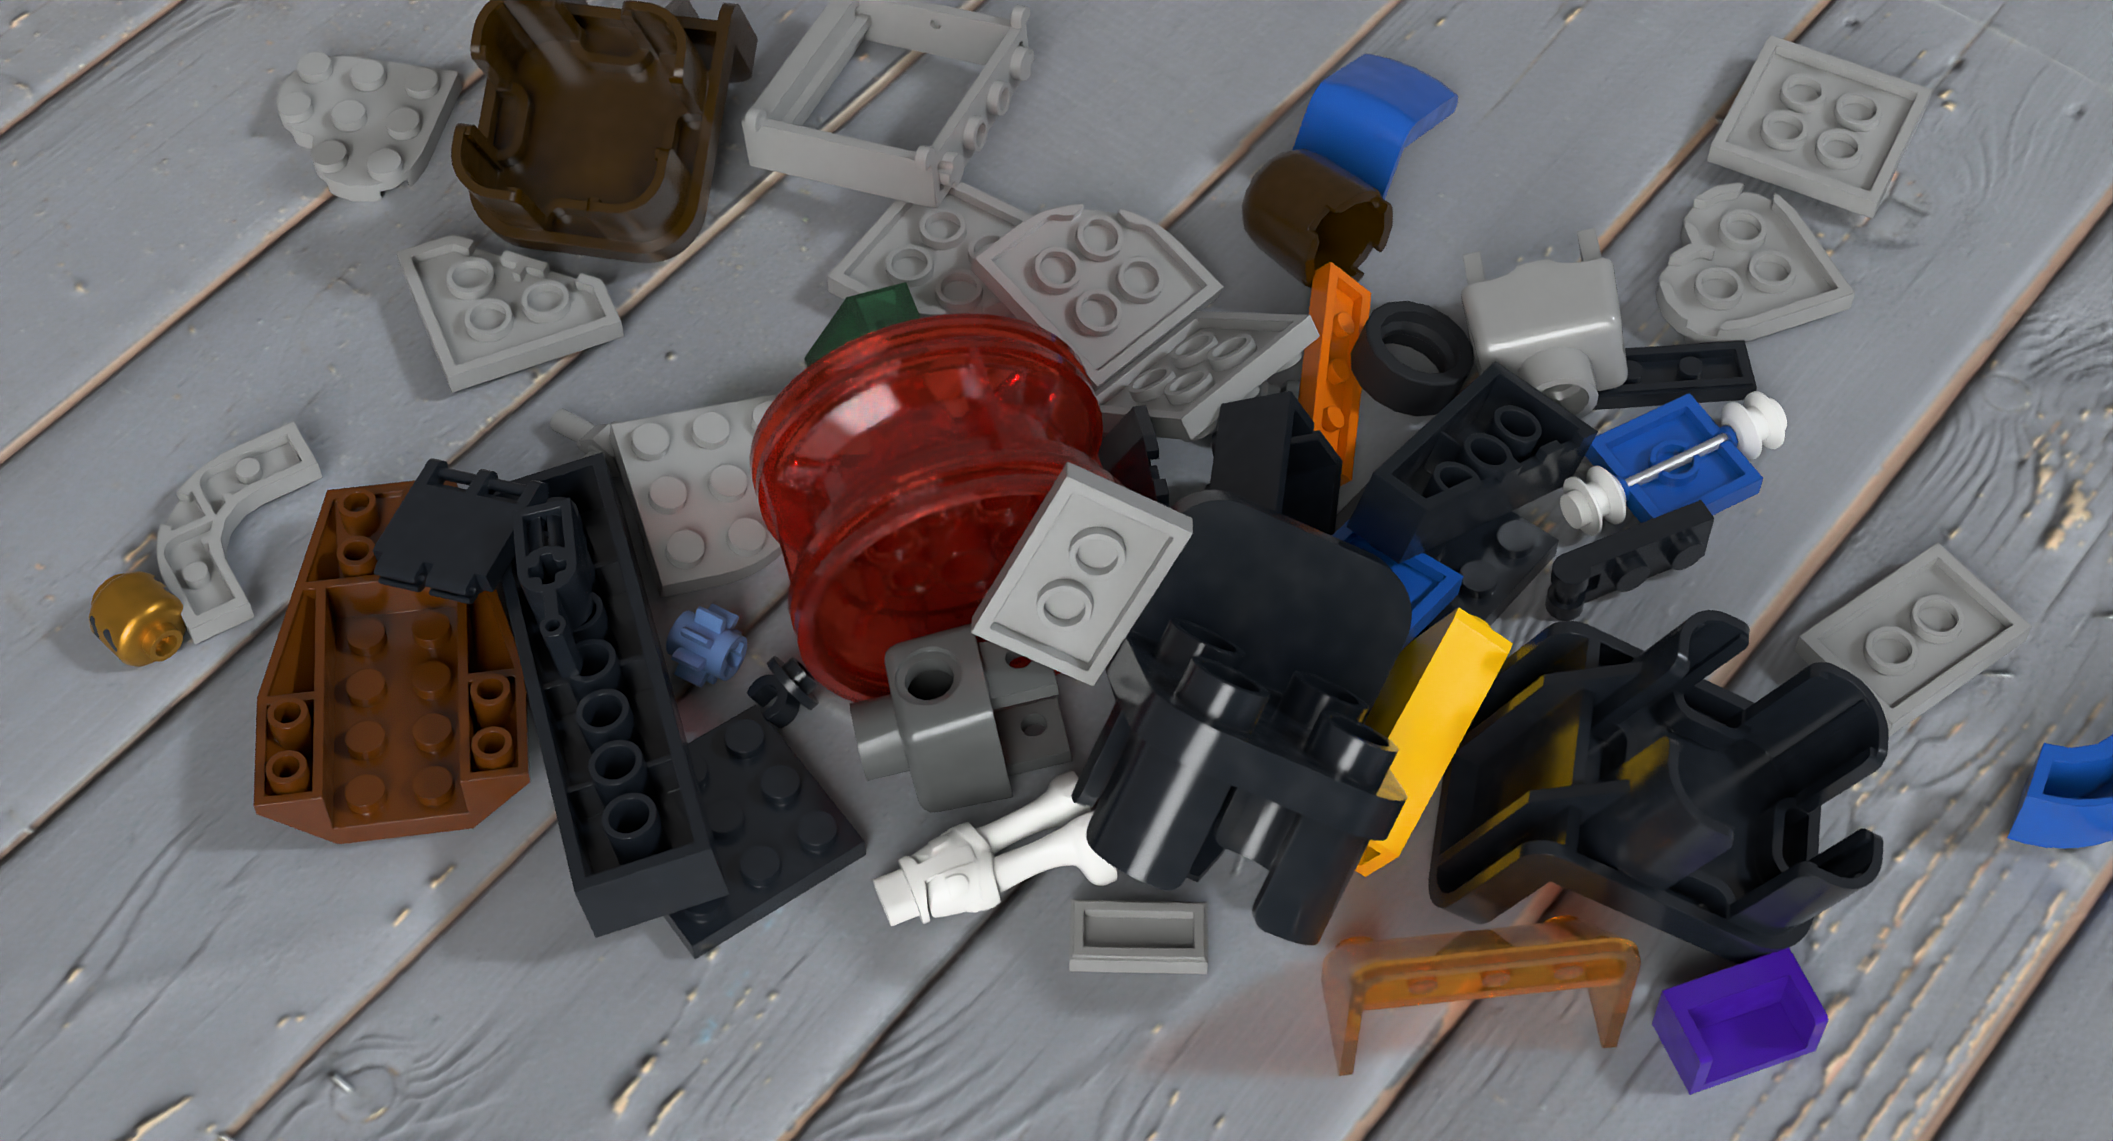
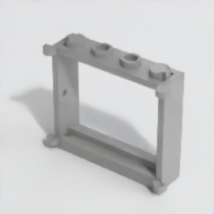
[741,0,1034,209]

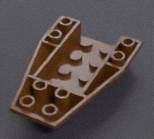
[254,480,531,844]

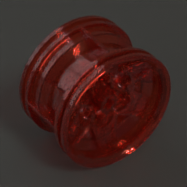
[749,313,1124,702]

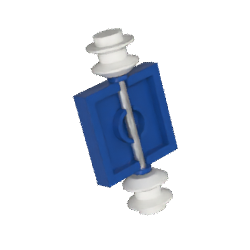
[1560,391,1787,536]

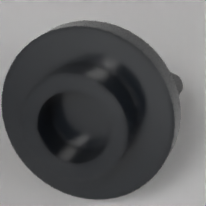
[747,656,819,729]

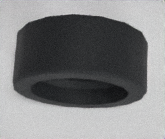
[1351,301,1474,417]

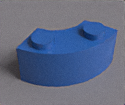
[2007,734,2113,849]

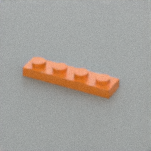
[1298,262,1372,486]

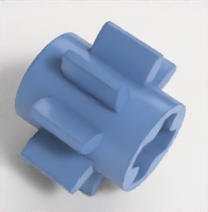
[666,603,747,688]

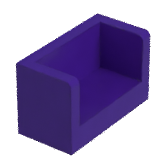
[1652,948,1828,1095]

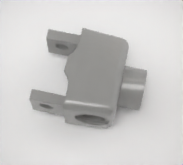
[1461,228,1628,419]

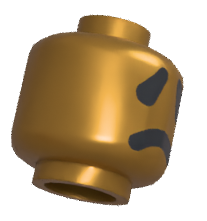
[89,571,186,667]

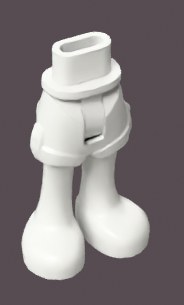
[873,770,1118,926]

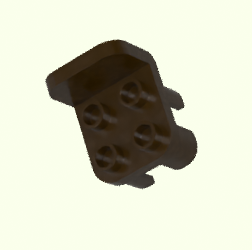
[451,0,758,263]

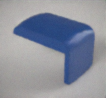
[1292,53,1458,199]

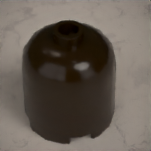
[1242,149,1393,288]

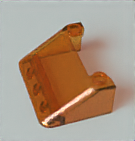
[1321,915,1641,1076]

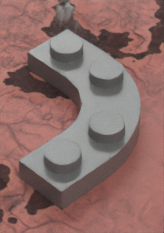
[156,421,323,644]

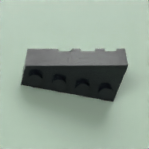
[1346,361,1598,564]

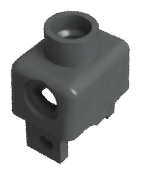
[849,623,1073,813]

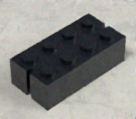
[1204,391,1343,536]

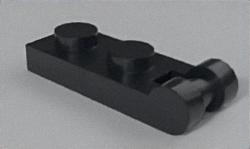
[1545,500,1714,621]

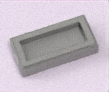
[1069,899,1208,974]

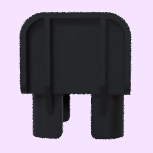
[1071,490,1412,946]
[1428,610,1889,964]

